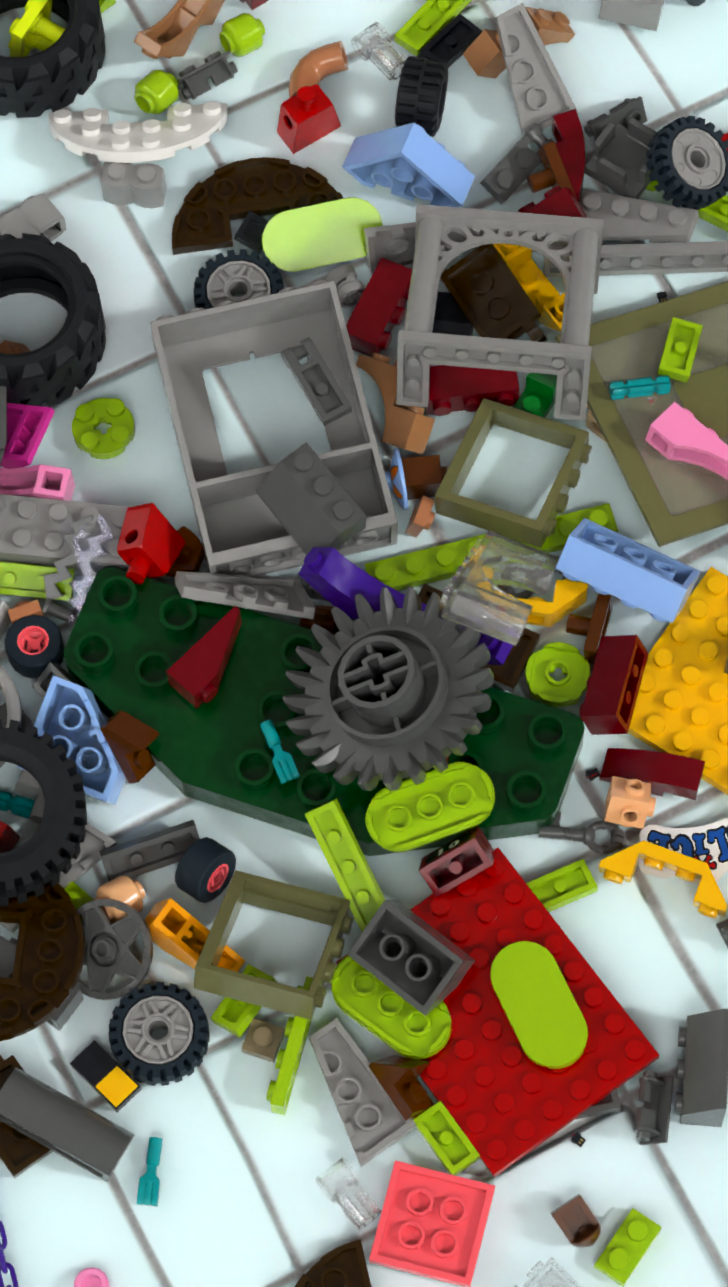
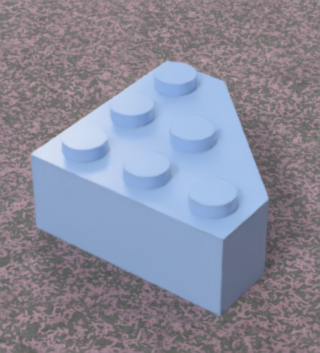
[342,123,475,207]
[17,675,126,805]

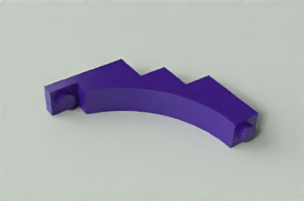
[298,547,517,665]

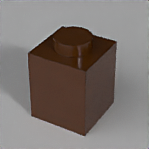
[402,455,447,500]

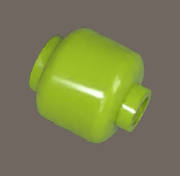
[219,13,265,57]
[134,70,179,114]

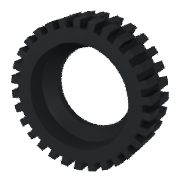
[0,719,87,907]

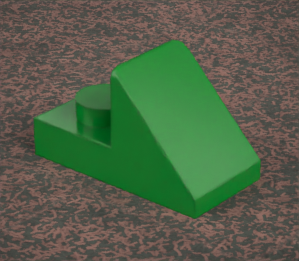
[513,373,557,418]

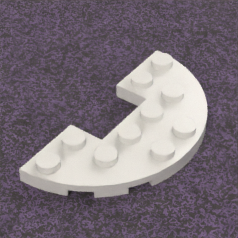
[48,101,228,163]

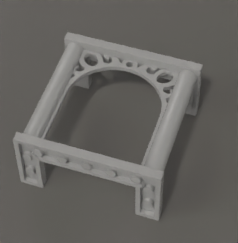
[396,204,604,421]

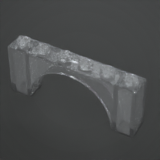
[440,530,559,646]

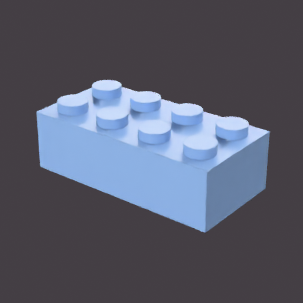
[555,518,701,623]

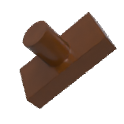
[527,141,576,197]
[566,593,613,665]

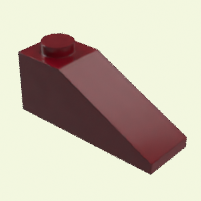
[166,606,242,709]

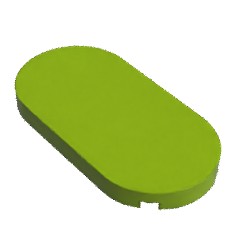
[261,197,383,272]
[365,762,495,852]
[490,941,588,1069]
[331,956,452,1059]

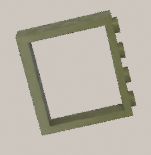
[435,398,592,548]
[194,870,354,1020]

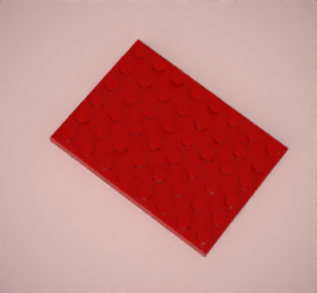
[336,848,659,1178]

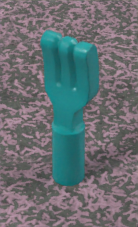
[260,720,300,784]
[137,1137,163,1207]

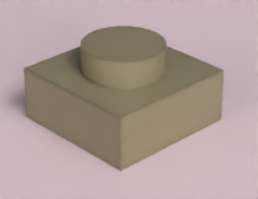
[241,1018,285,1063]

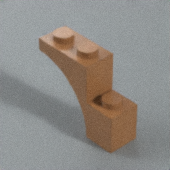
[134,0,225,59]
[463,7,575,79]
[356,352,435,455]

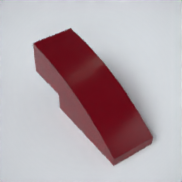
[552,109,585,202]
[599,748,705,800]

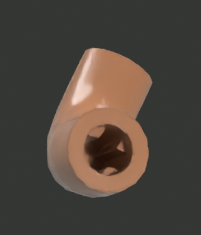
[289,41,348,99]

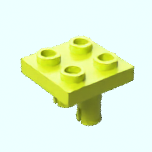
[8,0,65,57]

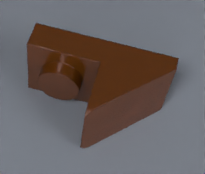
[100,710,159,784]
[369,1055,434,1121]

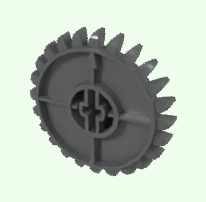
[283,587,494,791]

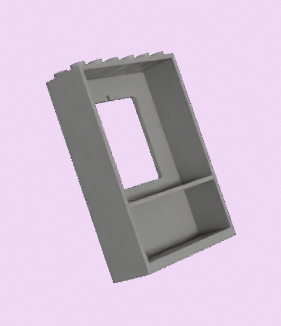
[150,280,398,576]

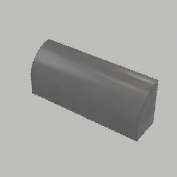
[0,1067,135,1182]

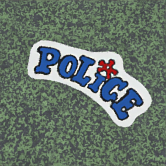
[638,818,728,885]

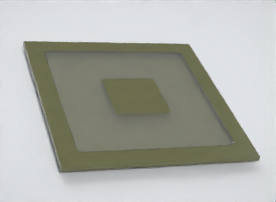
[555,281,728,547]

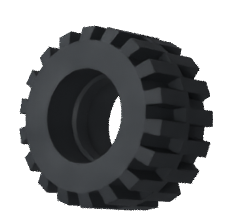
[395,56,448,137]

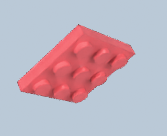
[369,1160,495,1287]

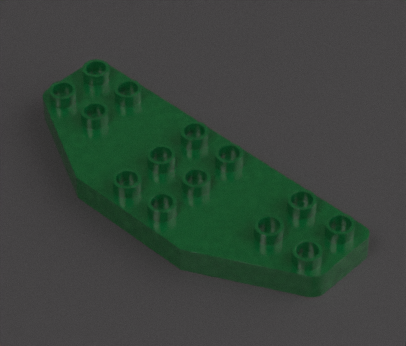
[64,567,584,856]

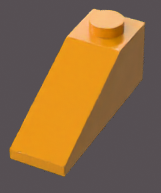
[144,898,245,972]

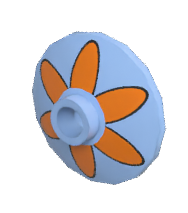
[385,448,408,510]

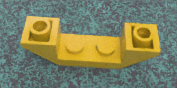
[493,243,565,332]
[460,566,588,627]
[599,840,727,918]

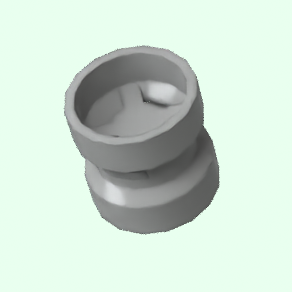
[326,264,365,308]

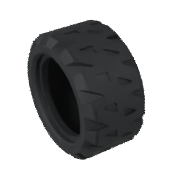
[0,0,106,118]
[0,233,106,407]

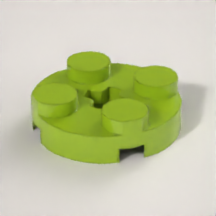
[72,398,135,459]
[525,642,590,707]

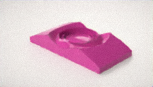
[0,403,55,469]

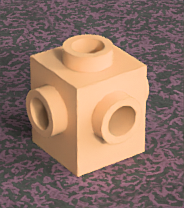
[604,776,656,829]

